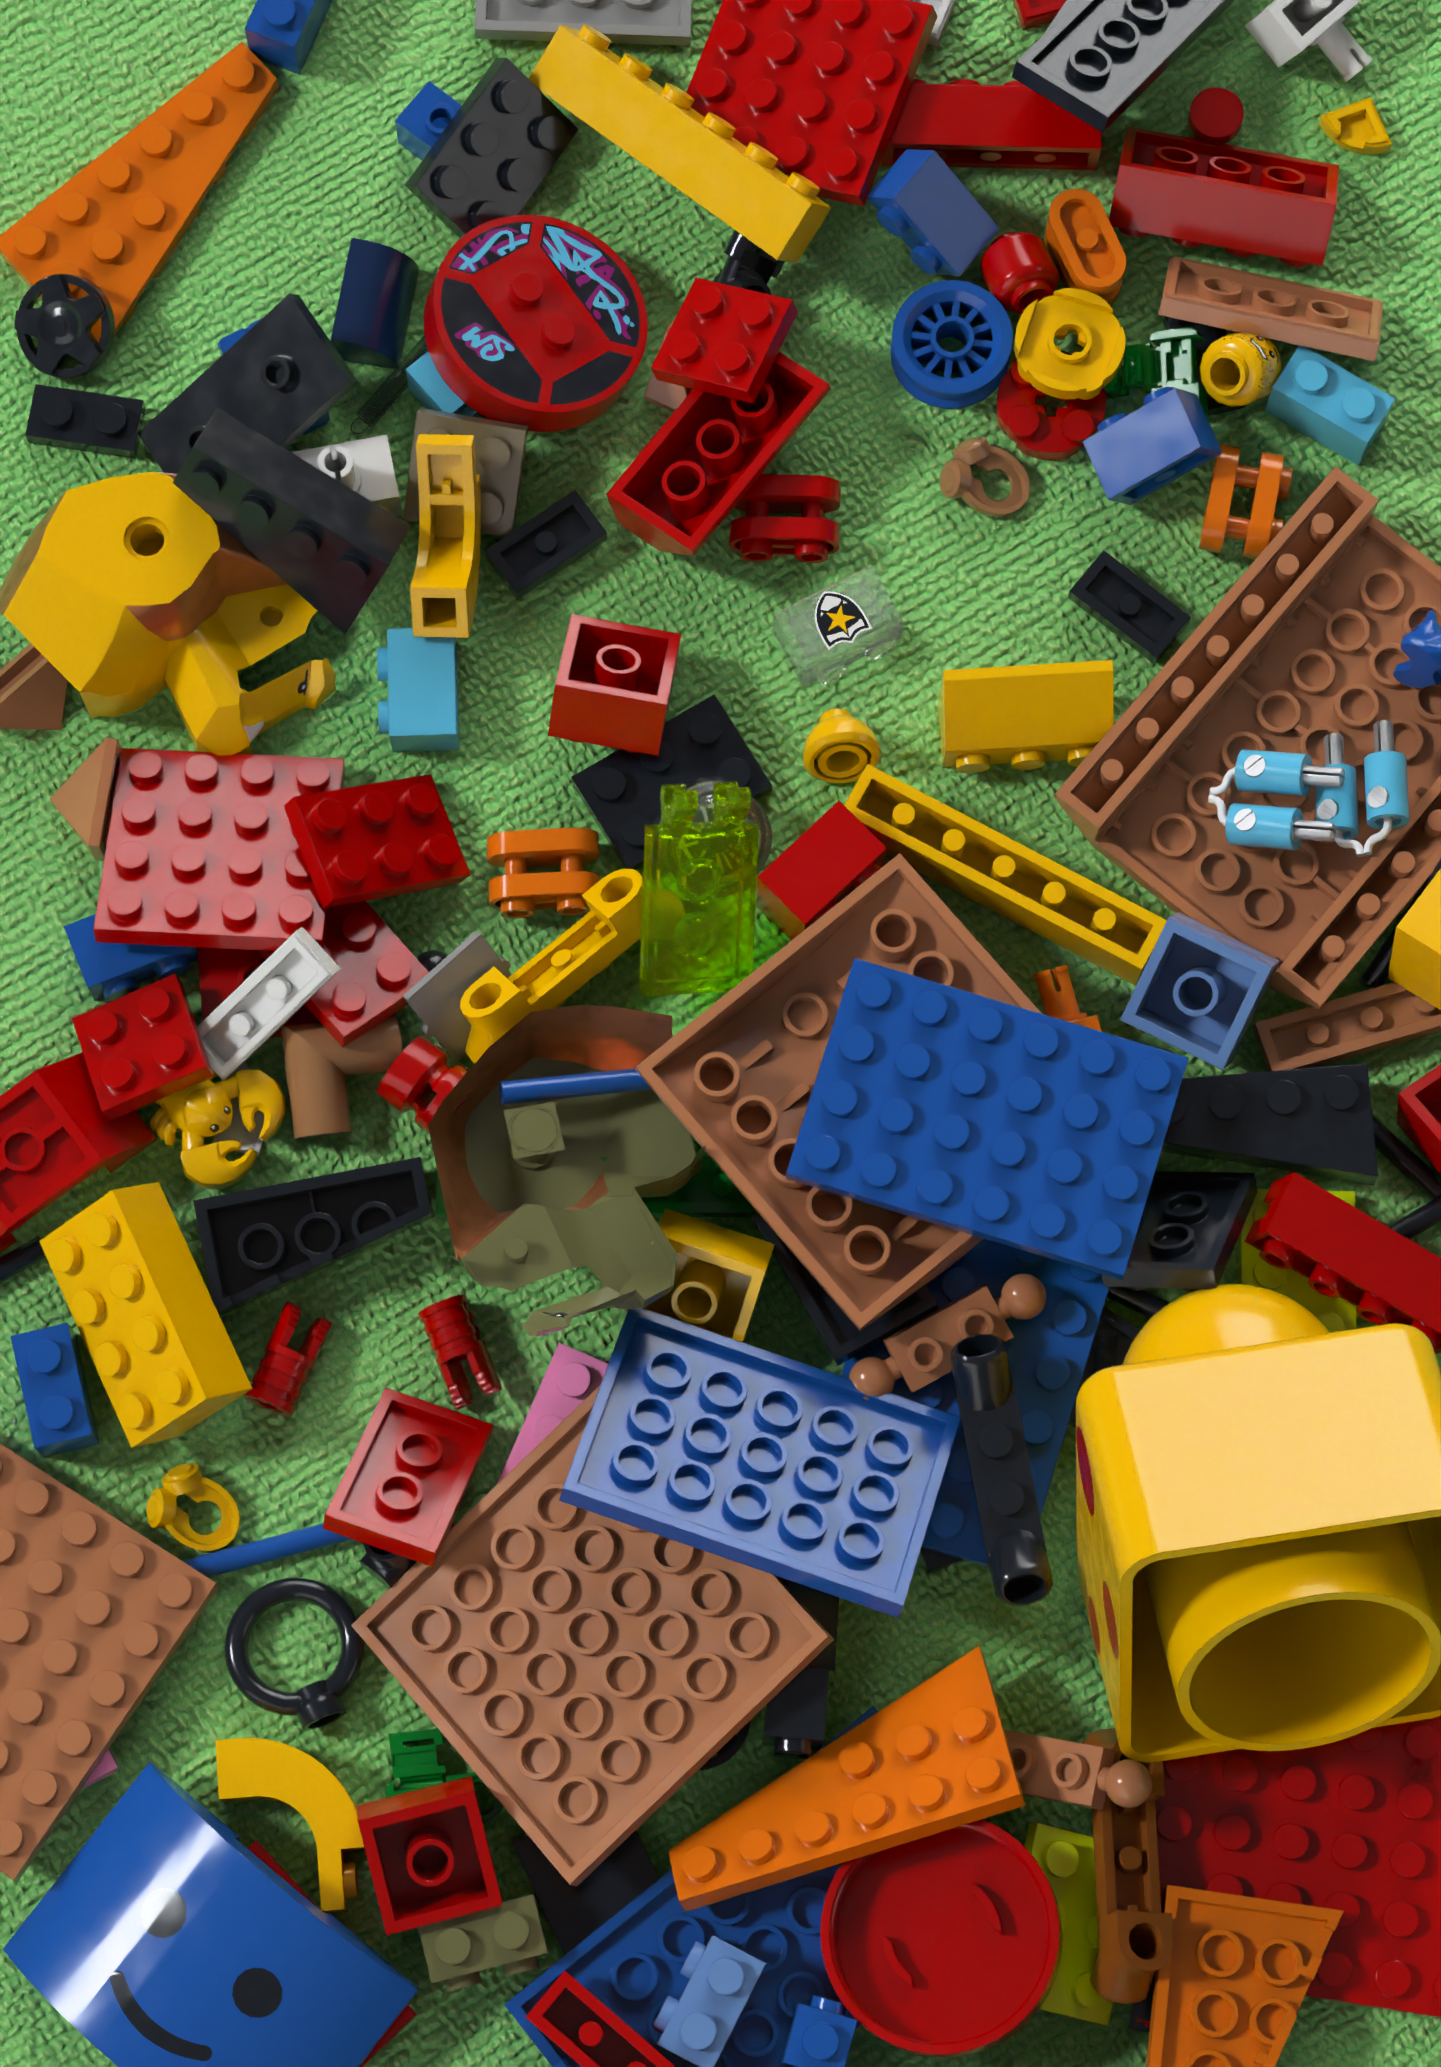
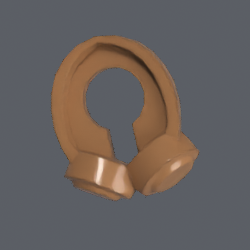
[940,437,1030,517]

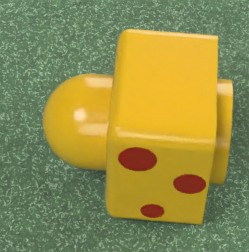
[1076,1284,1441,1762]

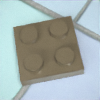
[402,408,529,537]

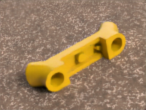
[460,869,684,1064]

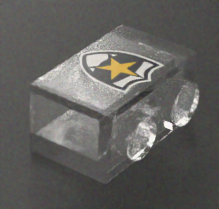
[772,565,903,687]

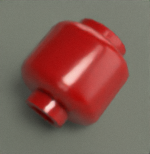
[980,232,1060,315]

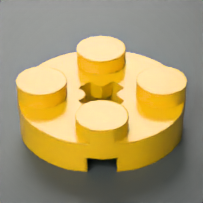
[1014,288,1126,400]

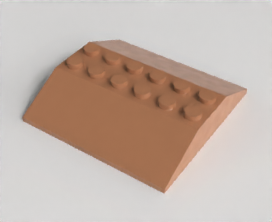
[635,853,1042,1331]

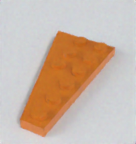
[0,41,279,343]
[668,1645,1025,1912]
[1146,1885,1344,2067]

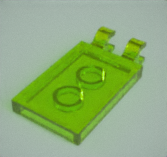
[639,781,759,997]

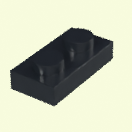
[25,384,146,459]
[485,490,607,600]
[1068,550,1191,665]

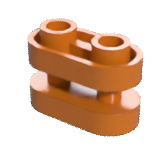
[1044,188,1126,306]
[1199,444,1293,559]
[486,827,601,919]

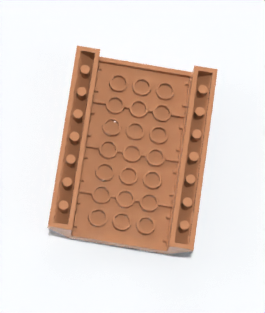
[1054,466,1441,1009]

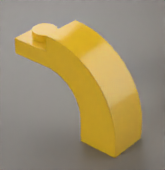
[410,434,481,638]
[215,1738,365,1914]

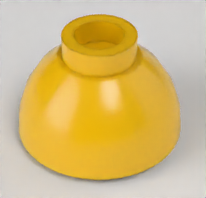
[803,708,881,783]

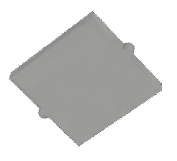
[403,930,512,1062]

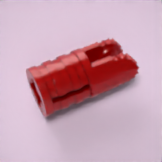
[418,1294,502,1410]
[244,1301,332,1417]

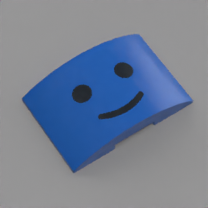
[3,1763,420,2067]

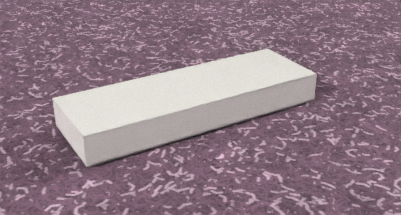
[197,927,341,1080]

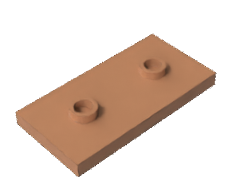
[1158,256,1383,361]

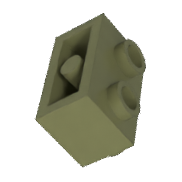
[418,1894,549,1992]

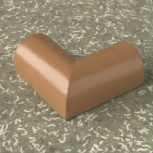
[280,1014,402,1139]

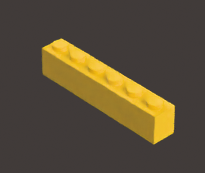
[528,24,832,263]
[844,764,1167,986]

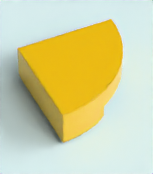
[1319,97,1392,155]

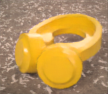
[146,1463,240,1551]

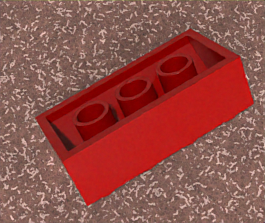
[1109,126,1339,267]
[606,352,831,556]

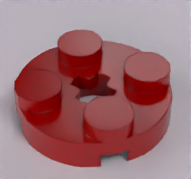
[996,350,1106,460]

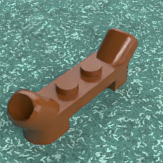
[1082,1728,1173,2004]

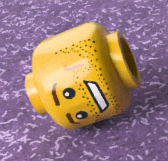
[1200,332,1282,407]

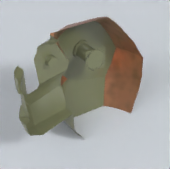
[428,1005,707,1336]

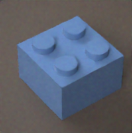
[1120,912,1280,1070]

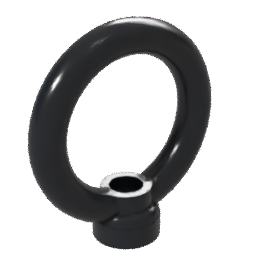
[225,1578,364,1731]

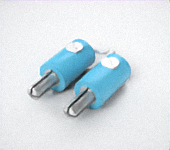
[1314,720,1410,857]
[1208,749,1345,850]

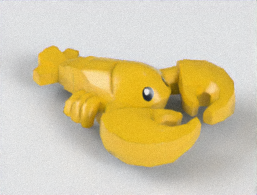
[149,1068,285,1190]

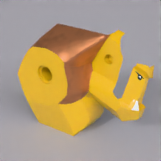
[0,472,336,756]

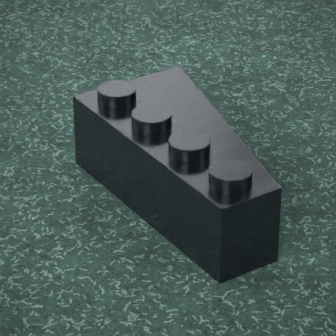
[173,408,411,634]
[1161,1063,1378,1186]
[193,1157,434,1316]

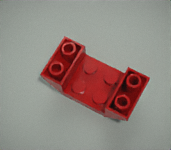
[0,1052,157,1253]

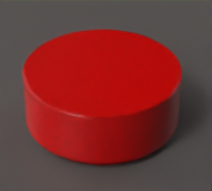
[1188,87,1244,144]

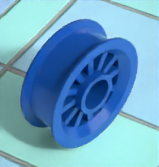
[890,280,1013,409]

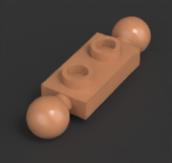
[849,1274,1047,1400]
[1005,1730,1153,1810]

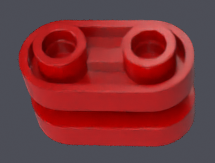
[729,474,841,563]

